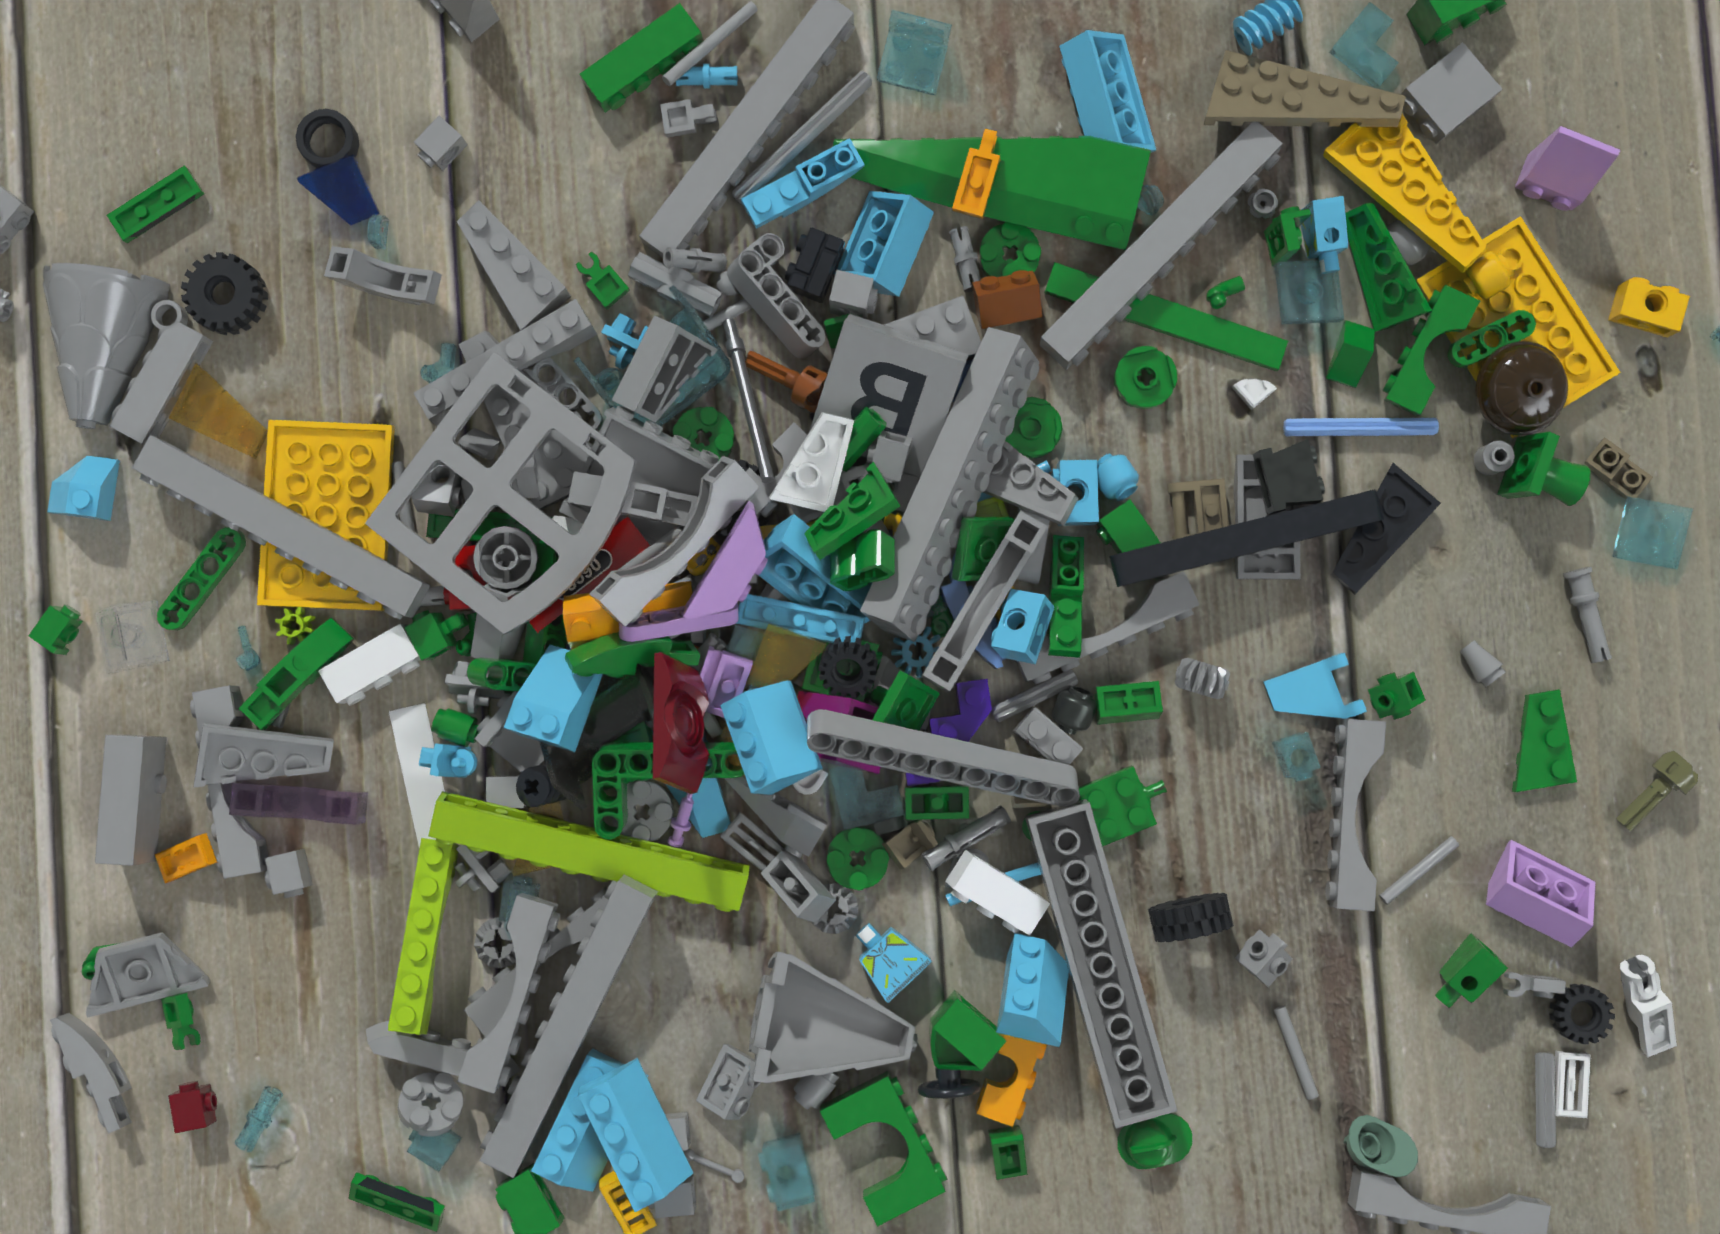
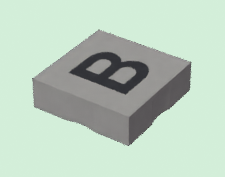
[809,313,969,477]

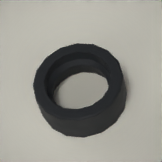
[295,108,359,172]

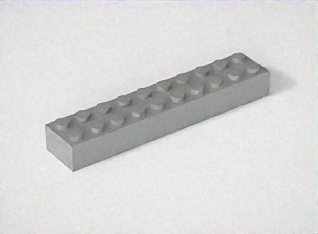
[860,327,1040,642]
[1025,799,1177,1128]

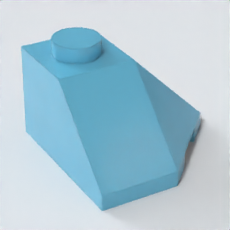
[47,456,120,521]

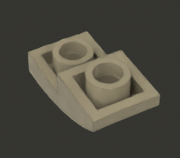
[1584,437,1653,503]

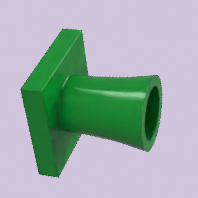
[1497,432,1591,506]

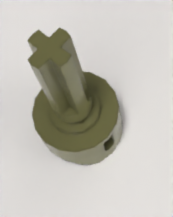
[1616,751,1698,832]

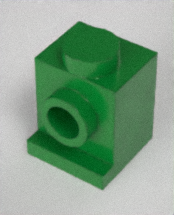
[28,604,83,655]

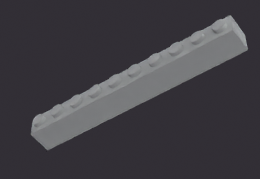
[639,0,855,258]
[1040,122,1283,370]
[132,435,431,620]
[480,874,658,1178]

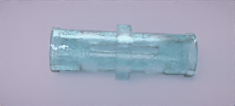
[234,1086,283,1152]

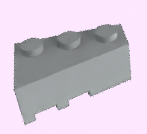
[612,316,718,423]

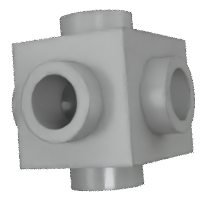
[1235,929,1293,988]

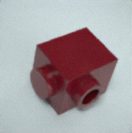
[168,1081,217,1133]

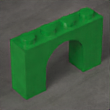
[820,1071,948,1227]

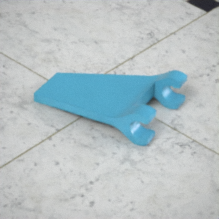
[1263,653,1367,719]

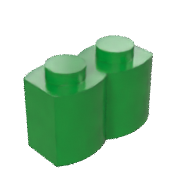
[830,529,895,591]

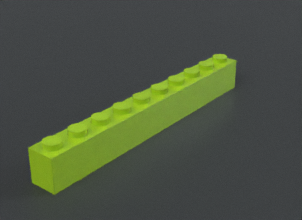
[428,791,750,912]

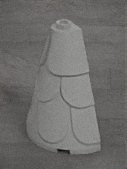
[43,263,170,429]
[748,952,918,1084]

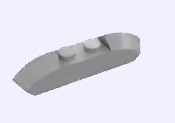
[366,1021,521,1078]

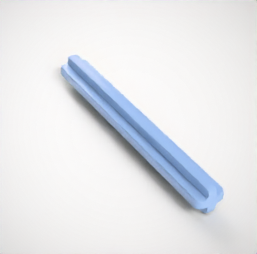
[1283,418,1439,436]

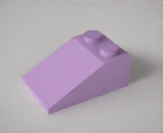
[1515,126,1620,211]

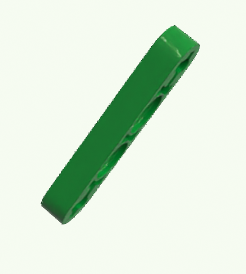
[157,527,246,631]

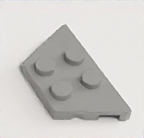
[86,932,210,1018]

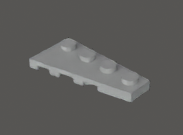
[983,441,1078,526]

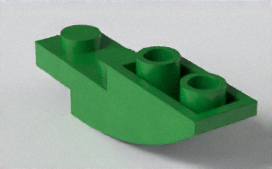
[1047,535,1084,658]
[238,618,354,730]
[565,632,700,678]

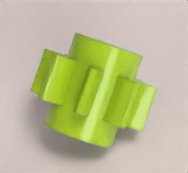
[275,607,315,645]

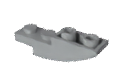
[567,472,698,527]
[50,1013,132,1134]

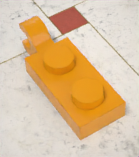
[952,129,1000,219]

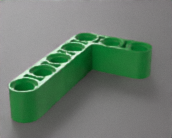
[467,540,567,691]
[592,742,744,840]

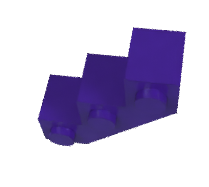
[905,679,992,786]

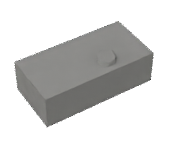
[95,735,167,866]

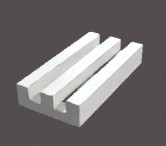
[1555,1051,1591,1118]

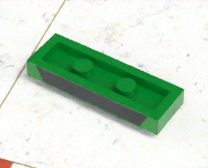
[106,165,205,243]
[349,1172,445,1232]

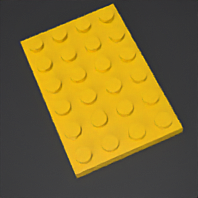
[1416,216,1621,438]
[257,420,395,611]

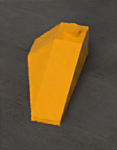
[562,581,692,650]

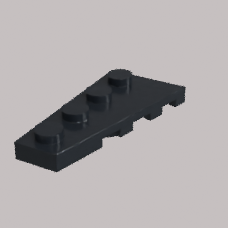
[1331,463,1441,595]

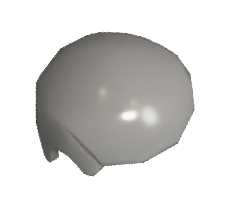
[1386,219,1429,265]

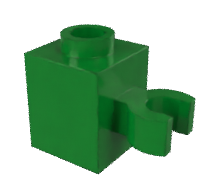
[404,610,469,661]

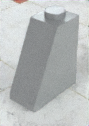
[470,578,532,660]

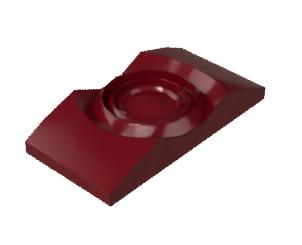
[653,652,709,794]

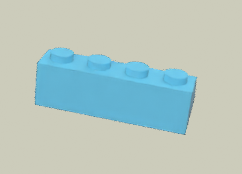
[1059,30,1156,153]
[759,514,873,624]
[531,1048,649,1192]
[578,1058,693,1212]

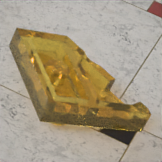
[747,623,827,688]

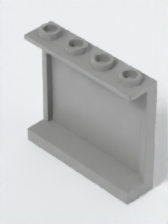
[559,406,719,545]

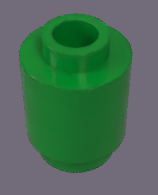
[431,708,480,747]

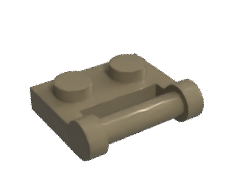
[1167,478,1229,540]

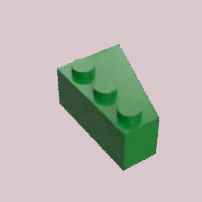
[1406,0,1507,46]

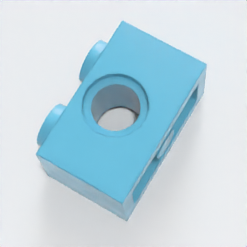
[1051,460,1099,526]
[991,589,1055,665]

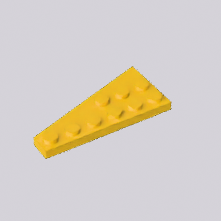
[1323,114,1487,273]

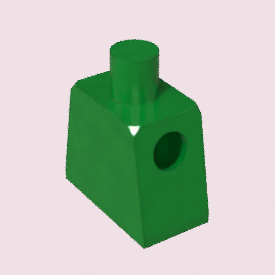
[1435,933,1508,1008]

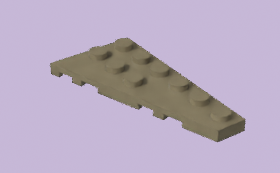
[1203,50,1406,127]

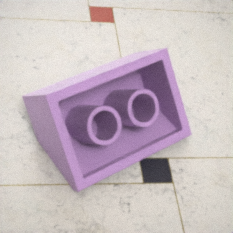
[1486,840,1595,948]

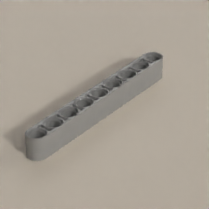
[807,709,1080,807]

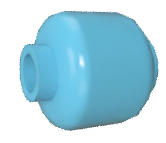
[1097,454,1139,501]

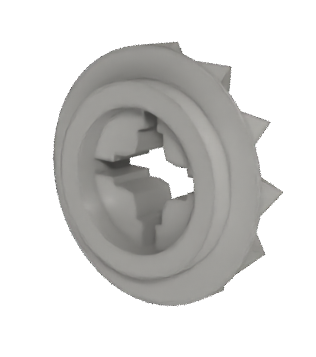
[812,883,858,934]
[474,917,516,968]

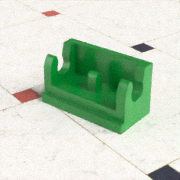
[1094,681,1163,725]

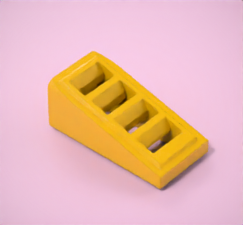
[599,1171,657,1234]

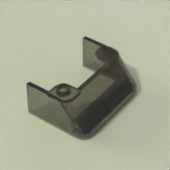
[539,663,654,810]

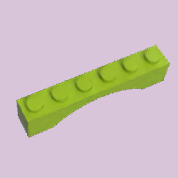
[387,838,460,1035]

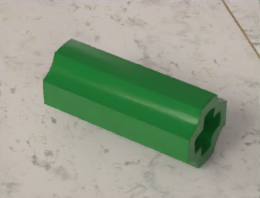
[842,407,887,472]

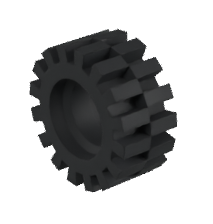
[819,636,878,699]
[1549,984,1615,1044]

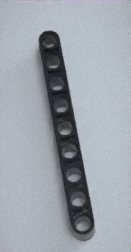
[1109,489,1384,587]

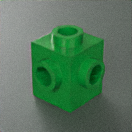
[1368,671,1426,720]

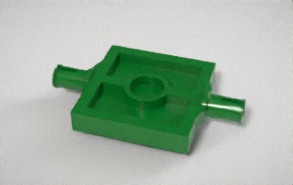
[1079,765,1167,847]

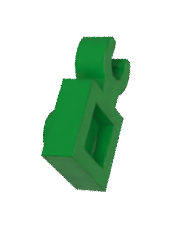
[576,252,630,310]

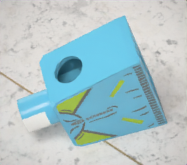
[1301,196,1348,274]
[856,923,932,1003]

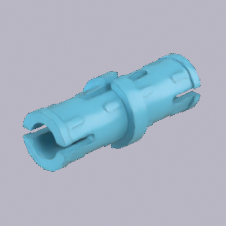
[676,63,738,89]

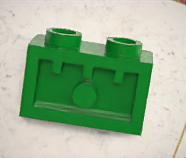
[1264,206,1311,266]

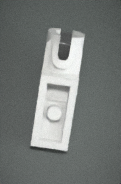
[1620,955,1677,1057]

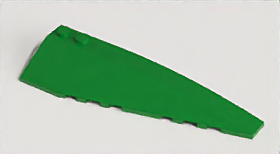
[833,136,1151,250]

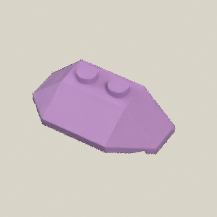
[683,501,768,620]

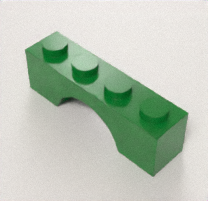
[1382,285,1480,416]

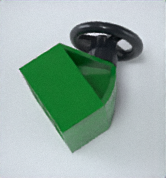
[918,990,1006,1099]

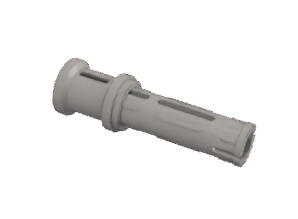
[1563,567,1612,663]

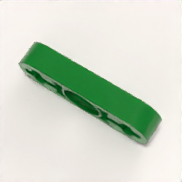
[1447,310,1536,368]

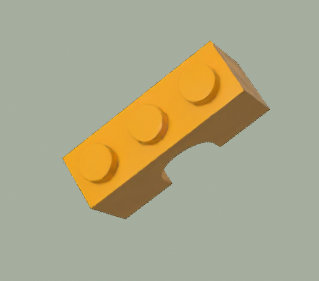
[975,1035,1047,1127]

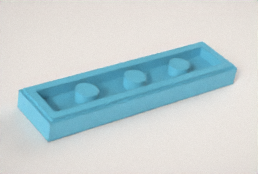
[736,594,865,644]

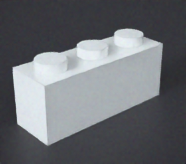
[318,623,421,706]
[945,849,1050,936]

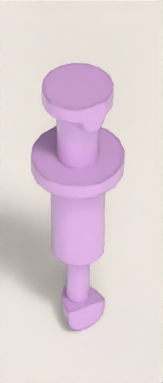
[667,793,694,847]

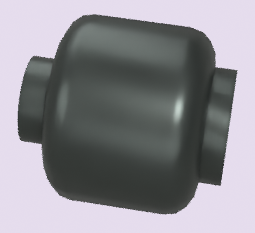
[1052,686,1097,735]

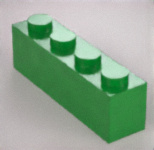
[580,3,703,113]

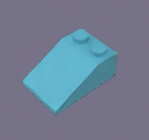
[504,645,603,752]

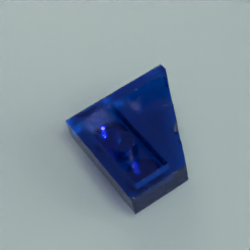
[297,154,380,225]

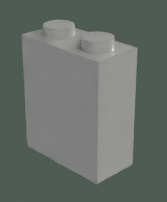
[1400,42,1502,144]

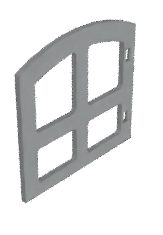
[365,352,637,634]

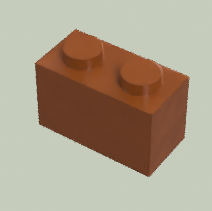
[972,270,1042,329]

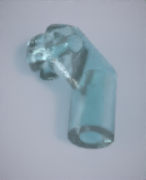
[420,343,457,383]

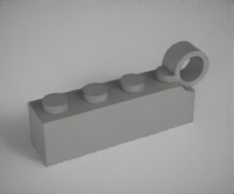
[109,300,214,445]

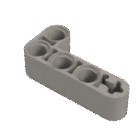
[727,233,826,359]

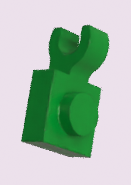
[161,993,201,1050]

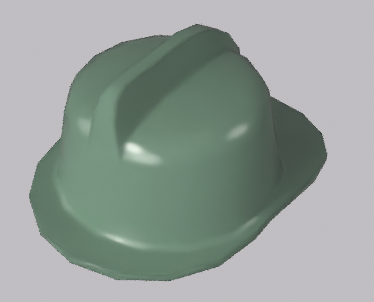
[1343,1115,1418,1178]

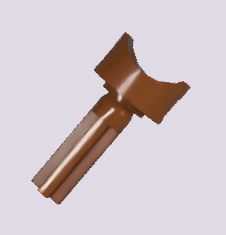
[745,351,828,413]

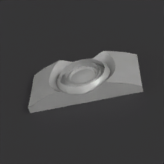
[1233,455,1301,580]

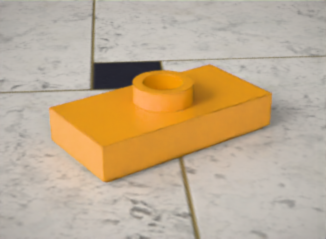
[154,833,217,884]

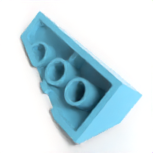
[650,722,731,838]

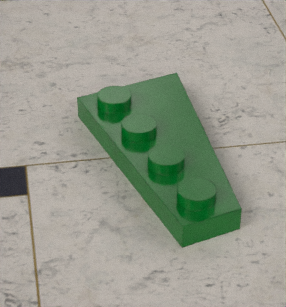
[1345,203,1432,332]

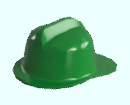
[1118,1113,1192,1169]

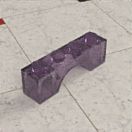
[229,782,368,825]

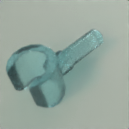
[236,626,260,671]

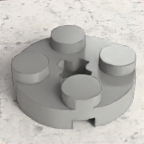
[611,781,674,842]
[398,1072,463,1137]

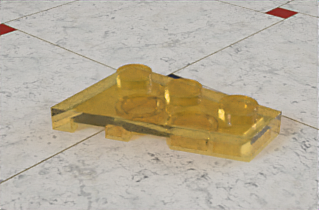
[169,363,268,459]

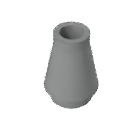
[1460,640,1506,688]

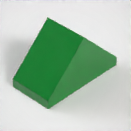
[1325,320,1375,388]
[988,1125,1028,1180]

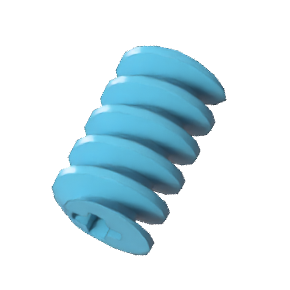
[1233,0,1303,56]

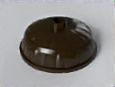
[1475,341,1568,436]

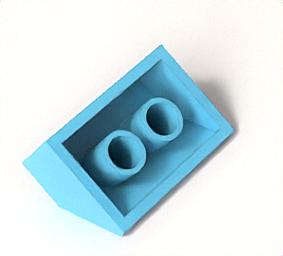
[835,191,934,297]
[720,680,823,795]
[996,933,1069,1047]

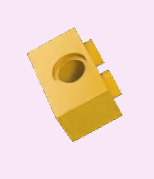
[1608,277,1690,338]

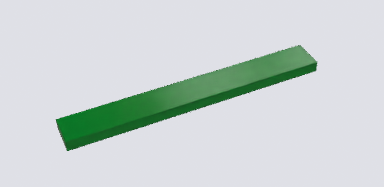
[1044,262,1288,372]

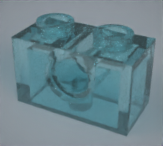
[758,1133,816,1211]

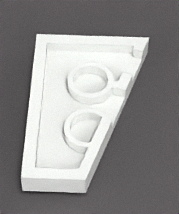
[769,412,854,512]

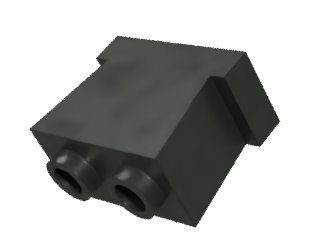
[1253,439,1325,515]

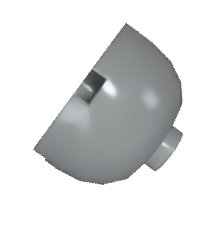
[473,526,538,589]

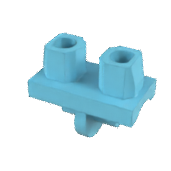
[601,313,648,370]
[419,743,477,778]

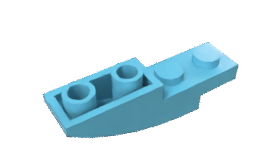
[741,138,865,229]

